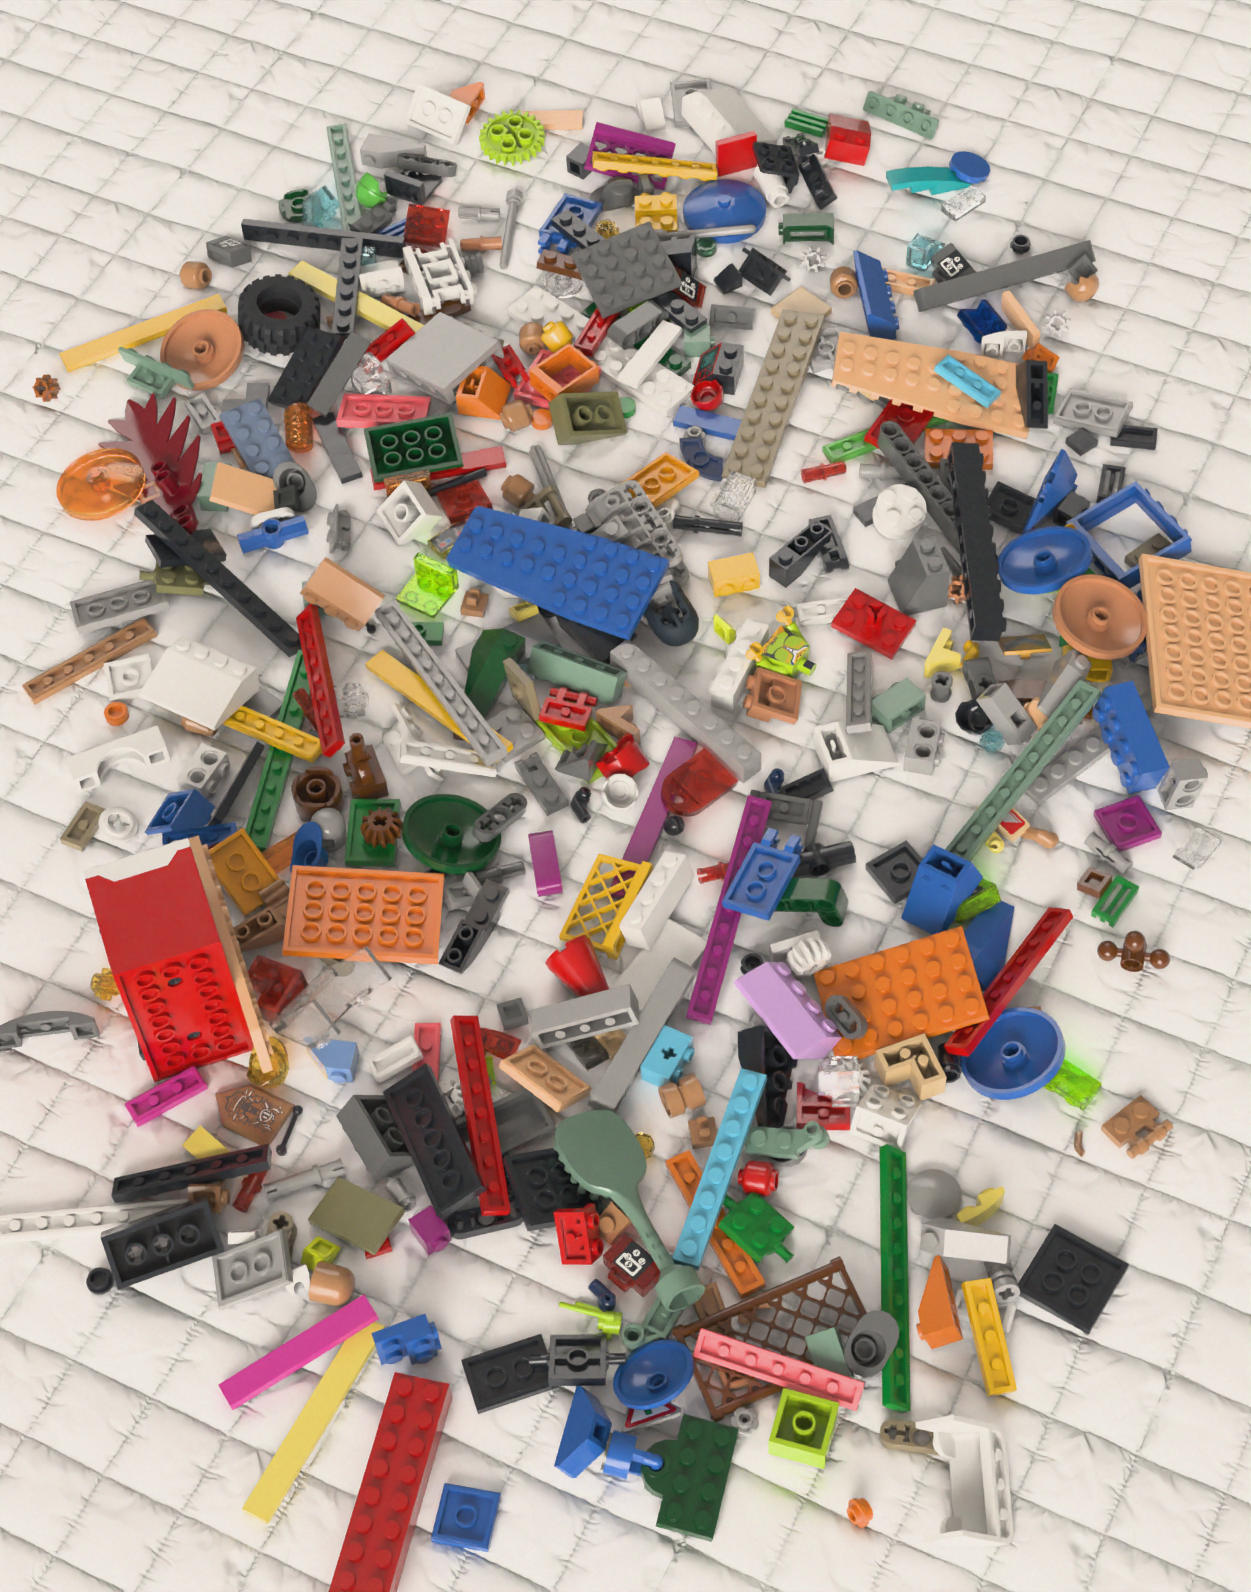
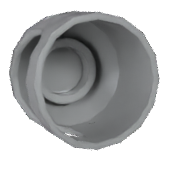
[310,808,347,853]

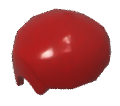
[690,380,724,412]

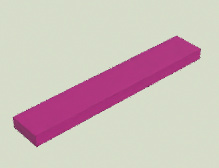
[218,1294,379,1410]

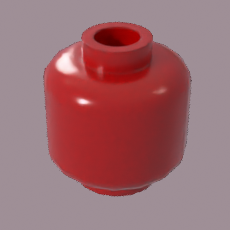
[738,1160,779,1197]

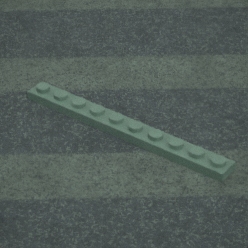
[945,680,1101,861]

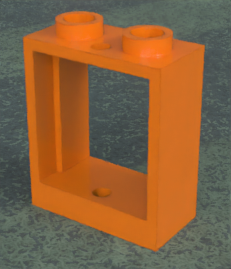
[529,343,599,402]

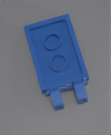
[538,193,603,255]
[722,828,803,921]

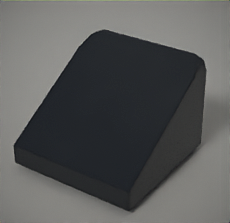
[713,263,742,294]

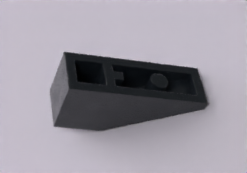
[1016,360,1048,429]

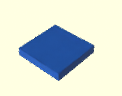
[431,1483,501,1552]

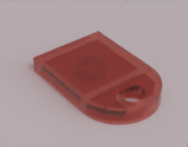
[661,748,738,817]

